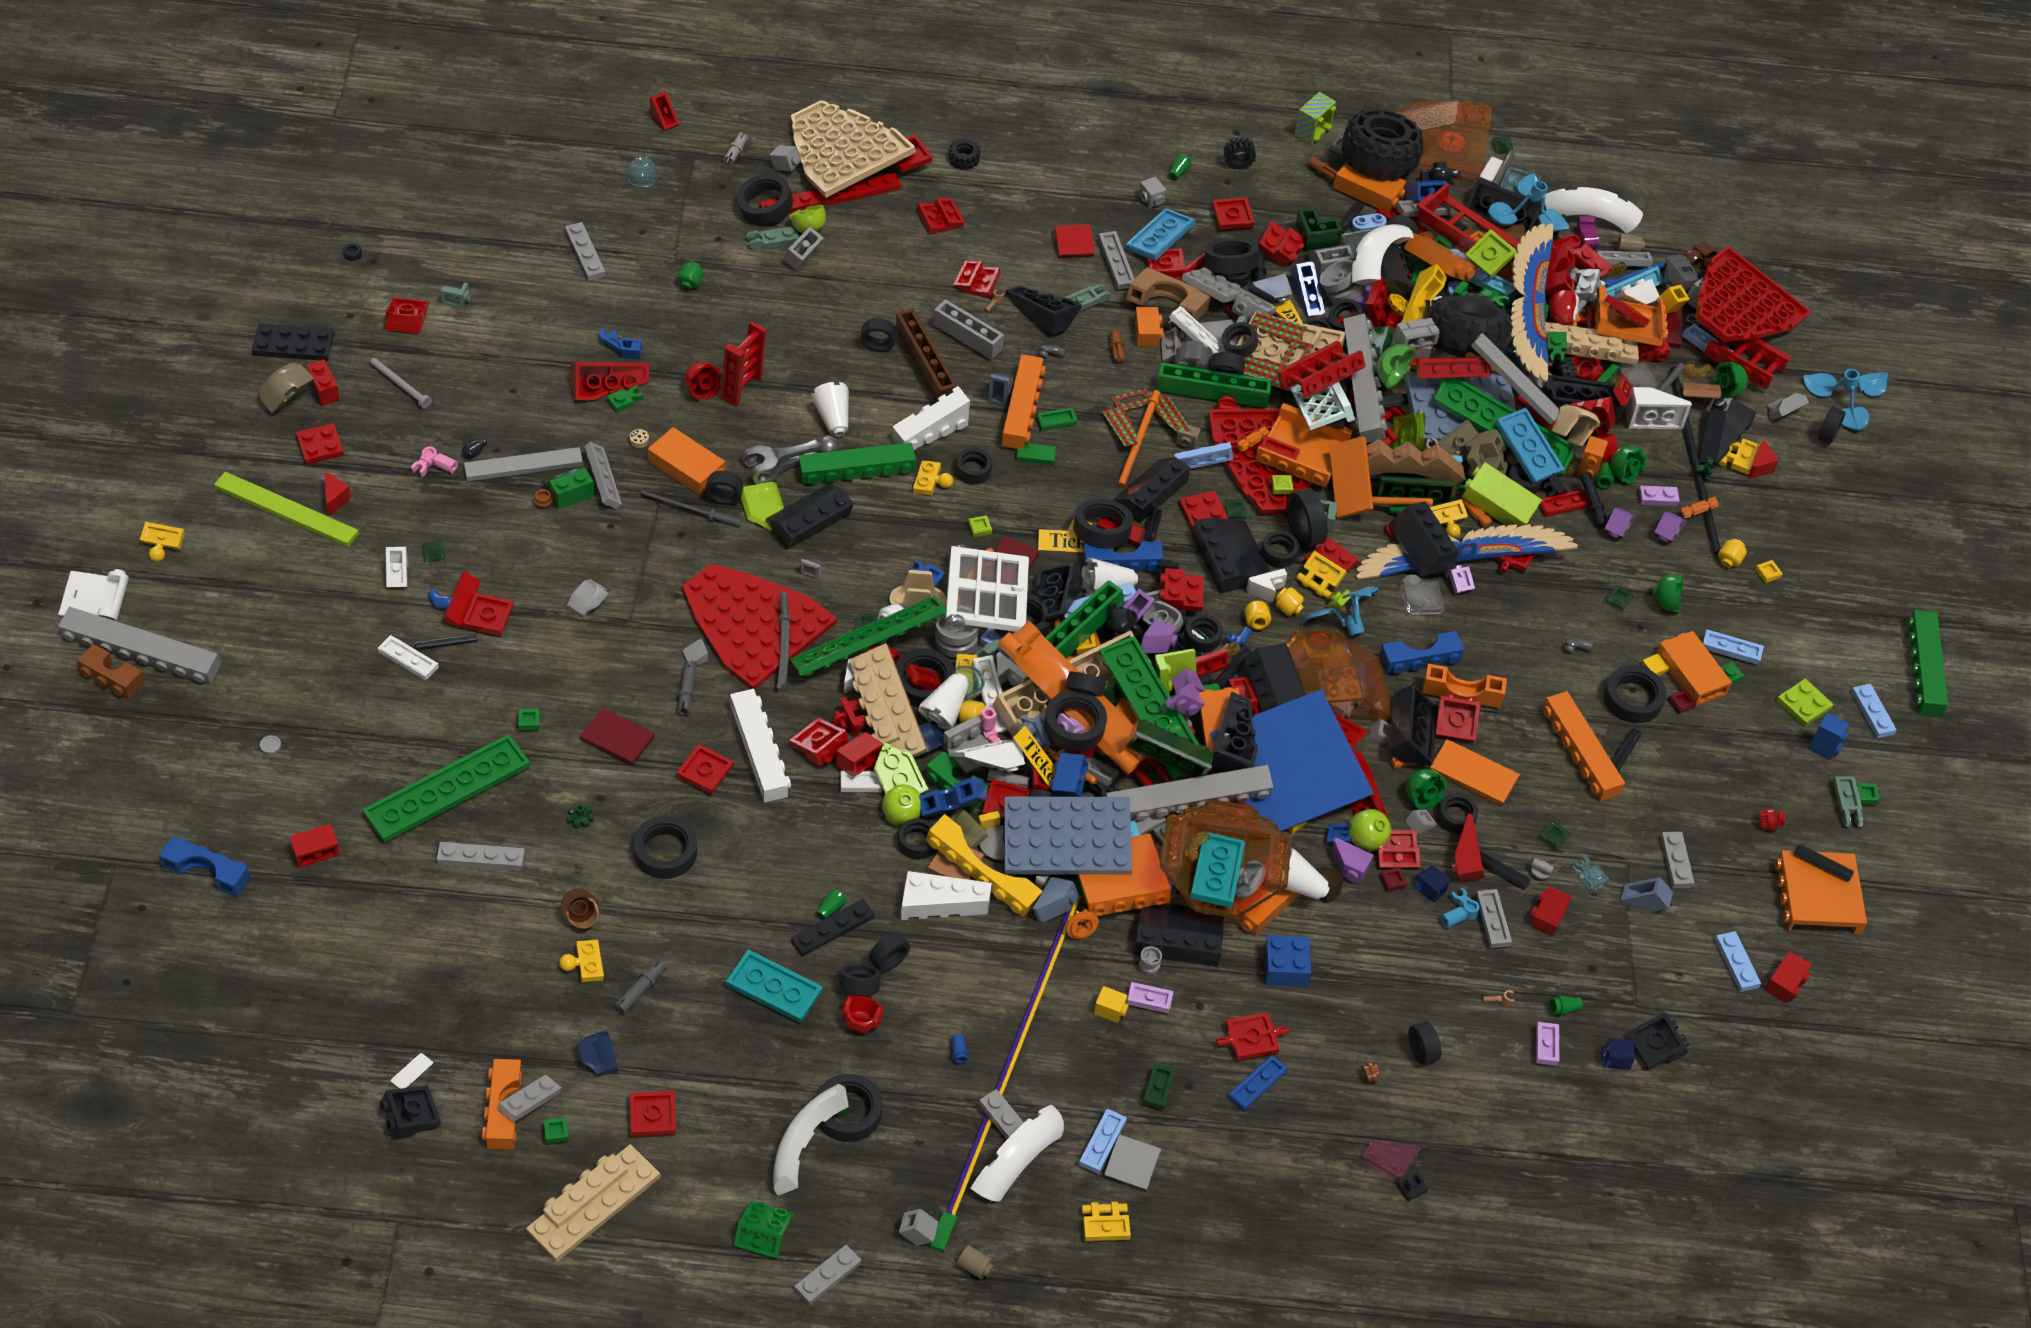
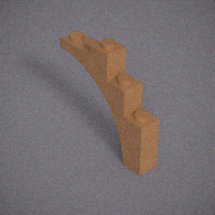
[1367,439,1465,484]

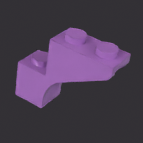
[1165,668,1205,717]

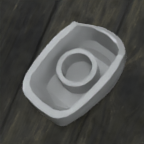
[1142,600,1183,633]

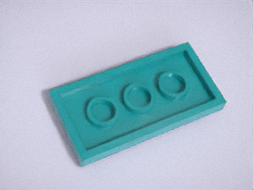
[1190,832,1245,908]
[726,949,823,1023]

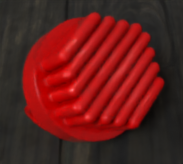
[1760,808,1786,831]

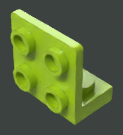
[1155,649,1197,693]

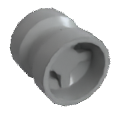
[1139,946,1162,976]

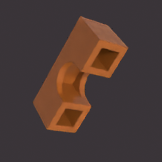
[77,644,145,699]

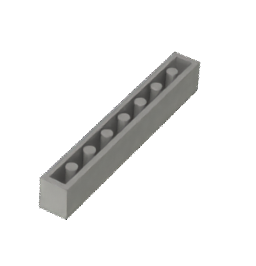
[1344,314,1388,443]
[58,606,222,684]
[1106,765,1274,821]

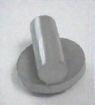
[1531,858,1554,880]

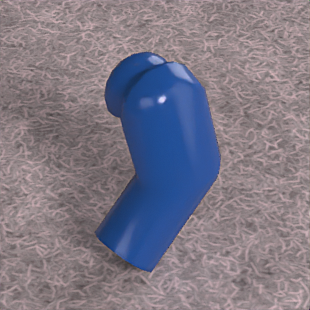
[428,589,451,609]
[1226,627,1252,647]

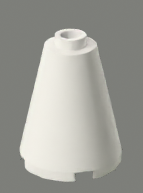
[811,382,849,437]
[1082,558,1138,597]
[918,673,969,731]
[1269,847,1329,899]

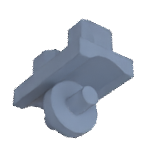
[1018,714,1051,748]

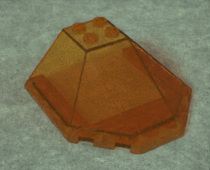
[1393,99,1493,182]
[1285,629,1393,724]
[1160,799,1292,918]

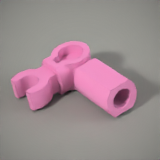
[411,447,458,477]
[981,707,1001,743]

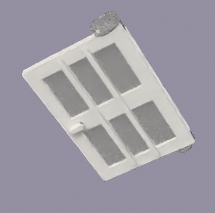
[945,544,1029,633]

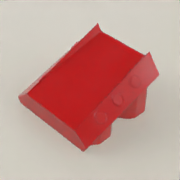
[384,297,429,336]
[1571,397,1616,434]

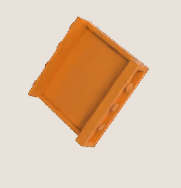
[1595,286,1668,346]
[1256,403,1353,488]
[1077,834,1171,916]
[1775,850,1867,934]

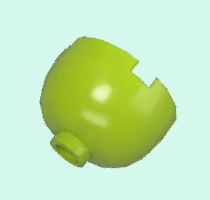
[790,205,826,234]
[881,784,922,827]
[1349,809,1391,852]

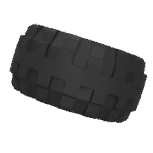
[1341,108,1424,181]
[1427,296,1513,358]

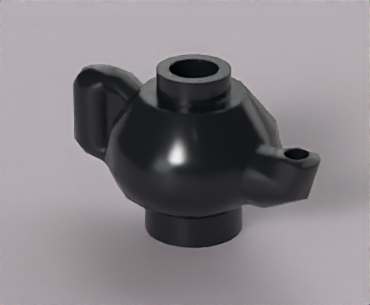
[1420,162,1462,184]
[1107,602,1143,637]

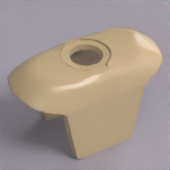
[1552,404,1600,447]
[890,570,947,608]

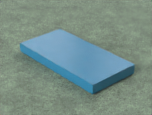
[1125,208,1195,261]
[1494,408,1565,484]

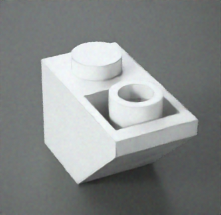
[1615,278,1659,305]

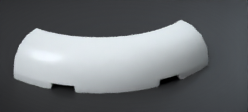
[1545,187,1643,234]
[1352,224,1414,286]
[773,1084,849,1196]
[971,1105,1064,1201]

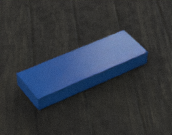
[1228,1055,1288,1112]

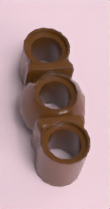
[1665,242,1718,271]

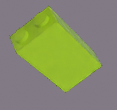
[1462,462,1542,527]

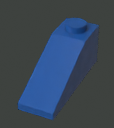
[1290,262,1325,317]

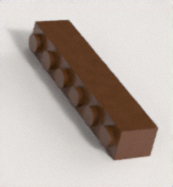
[895,308,957,402]

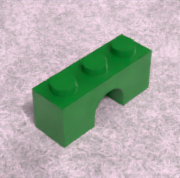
[926,751,989,813]

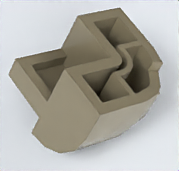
[259,363,314,413]
[1465,430,1508,479]

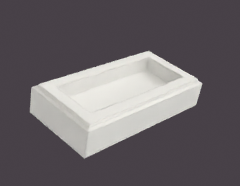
[841,771,882,792]

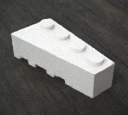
[892,386,970,450]
[901,871,992,920]

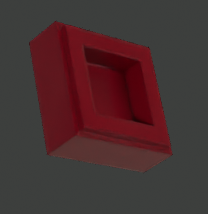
[1668,689,1696,714]
[1380,867,1408,892]

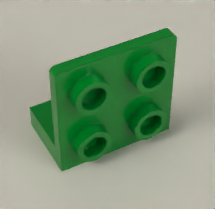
[734,1201,794,1259]

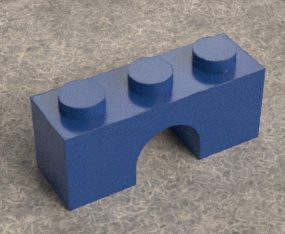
[919,777,988,818]

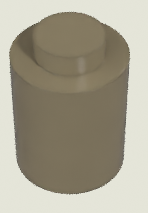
[1617,234,1645,252]
[957,1245,994,1279]

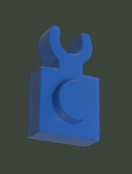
[909,560,946,588]

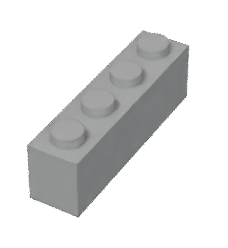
[933,299,1004,360]

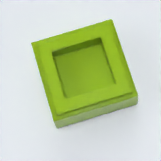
[968,515,992,538]

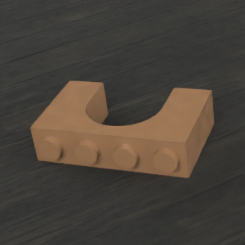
[1126,267,1212,321]

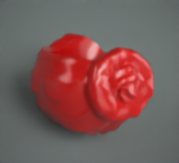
[1571,355,1603,381]
[841,995,884,1033]

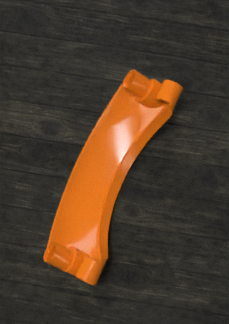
[997,620,1147,774]

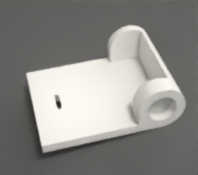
[58,569,129,621]

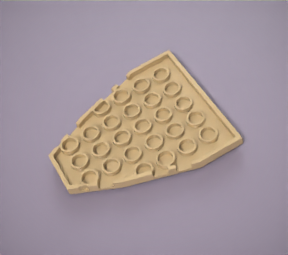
[791,100,916,198]

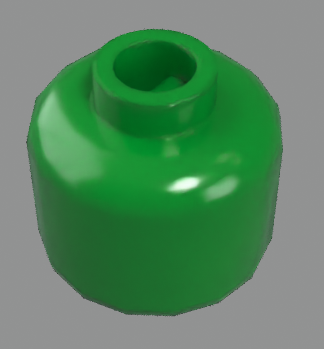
[677,262,704,290]

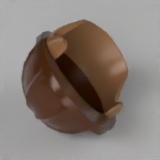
[561,888,600,929]

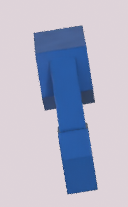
[600,328,642,359]

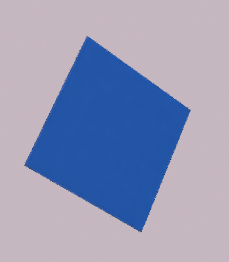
[1210,689,1374,839]

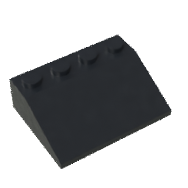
[1192,517,1271,594]
[1134,903,1224,967]

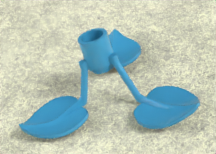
[1488,173,1569,231]
[1803,369,1888,430]
[1301,586,1379,636]

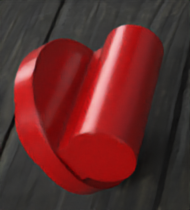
[1217,396,1237,409]

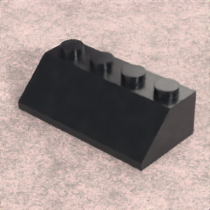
[1466,178,1545,235]
[1381,243,1414,300]
[1545,375,1625,425]
[1112,457,1190,524]
[766,484,854,549]
[1389,501,1459,577]
[1243,643,1306,712]
[1389,683,1437,766]

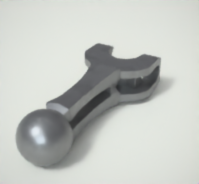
[741,435,840,484]

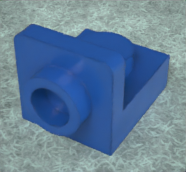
[1327,823,1357,847]

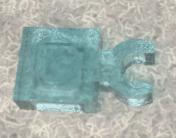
[1572,855,1609,892]

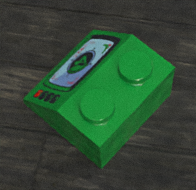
[543,468,594,509]

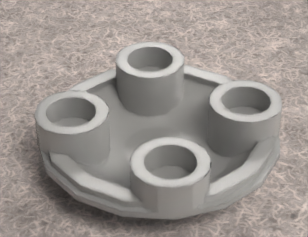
[979,825,1005,862]

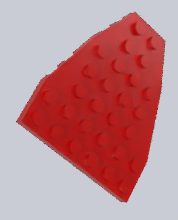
[1696,246,1812,342]
[1208,408,1320,514]
[682,564,837,690]

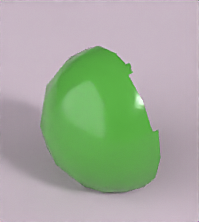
[1377,344,1417,389]

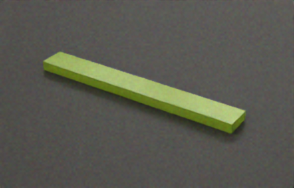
[214,472,359,547]

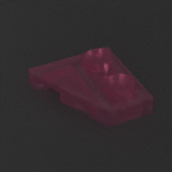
[1361,1139,1421,1181]

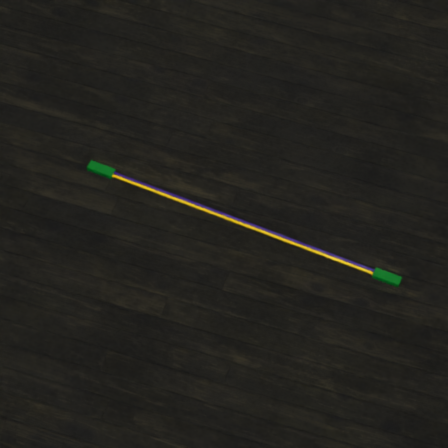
[930,877,1084,1253]

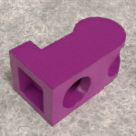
[1575,216,1599,249]

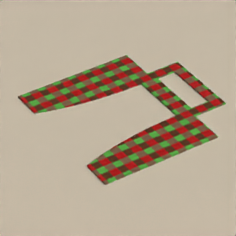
[1244,311,1314,382]
[1102,389,1191,447]

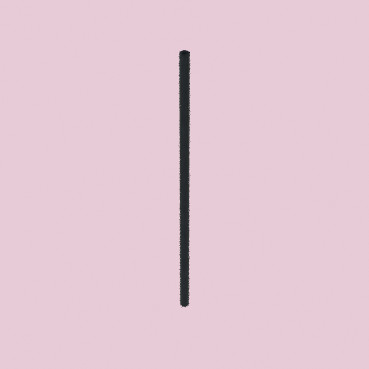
[1670,366,1721,555]

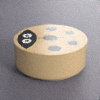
[630,429,649,448]

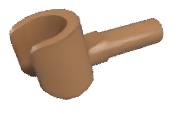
[985,289,1004,312]
[1483,990,1515,1007]

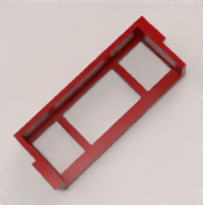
[1416,183,1520,274]

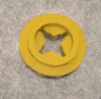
[1388,294,1408,316]

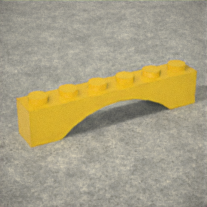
[1402,264,1447,322]
[926,814,1043,917]

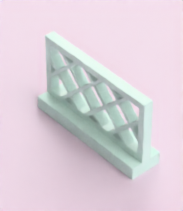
[1290,382,1355,430]

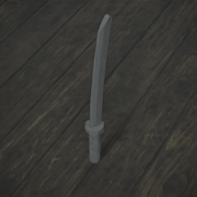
[639,490,741,526]
[777,592,791,690]

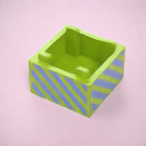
[1295,92,1336,145]

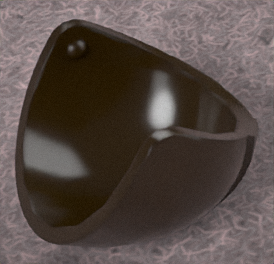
[1316,867,1343,903]

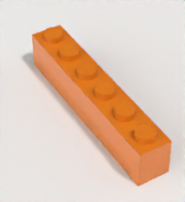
[1002,354,1046,449]
[1543,691,1625,802]

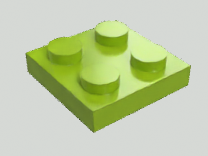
[1465,229,1517,278]
[1776,679,1834,727]

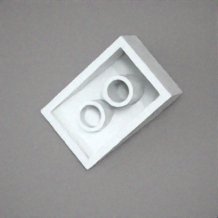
[1625,387,1691,429]
[949,740,1025,772]

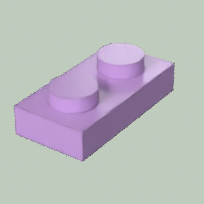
[1638,486,1680,506]
[1127,982,1173,1014]
[1536,1022,1559,1066]

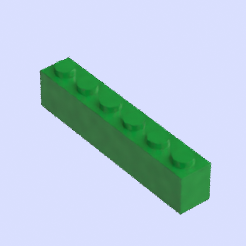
[1157,362,1272,408]
[798,442,916,485]
[1045,580,1125,658]
[1907,610,1948,717]

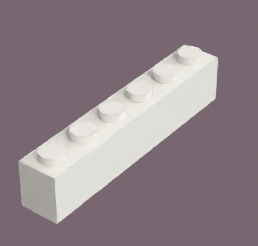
[730,689,791,803]

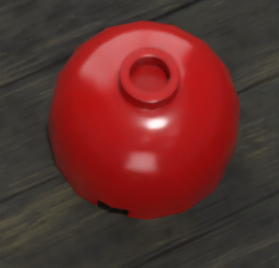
[684,361,722,400]

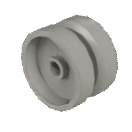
[1320,259,1366,304]
[935,607,979,658]

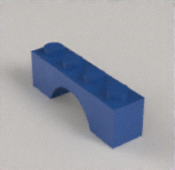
[1082,541,1164,572]
[1379,631,1464,674]
[159,836,250,898]

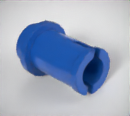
[951,1034,969,1064]

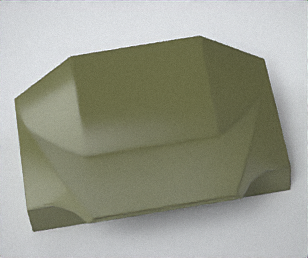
[950,808,988,849]

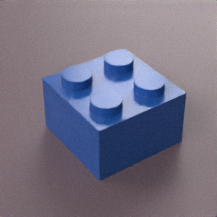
[1264,935,1311,987]

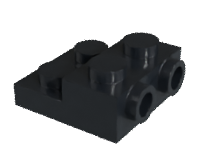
[1628,1012,1689,1070]
[379,1085,441,1138]

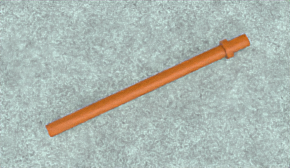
[1118,390,1160,487]

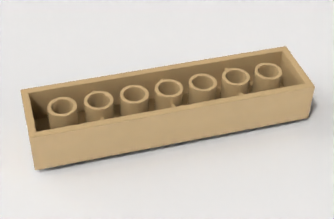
[992,630,1151,737]

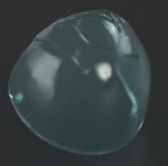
[626,155,658,187]
[953,666,985,702]

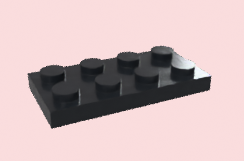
[252,323,335,361]

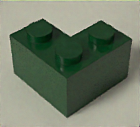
[1295,208,1342,250]

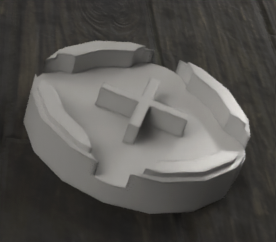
[1235,860,1266,899]

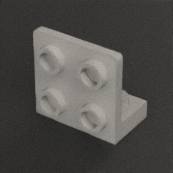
[943,715,989,774]

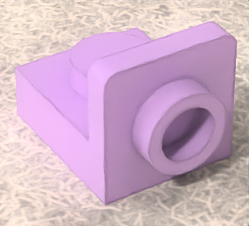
[1445,565,1475,594]
[1057,713,1086,734]

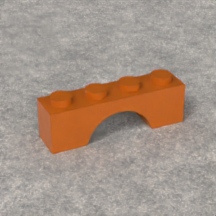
[1422,664,1507,708]
[482,1059,522,1150]

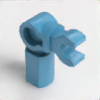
[1441,888,1479,929]

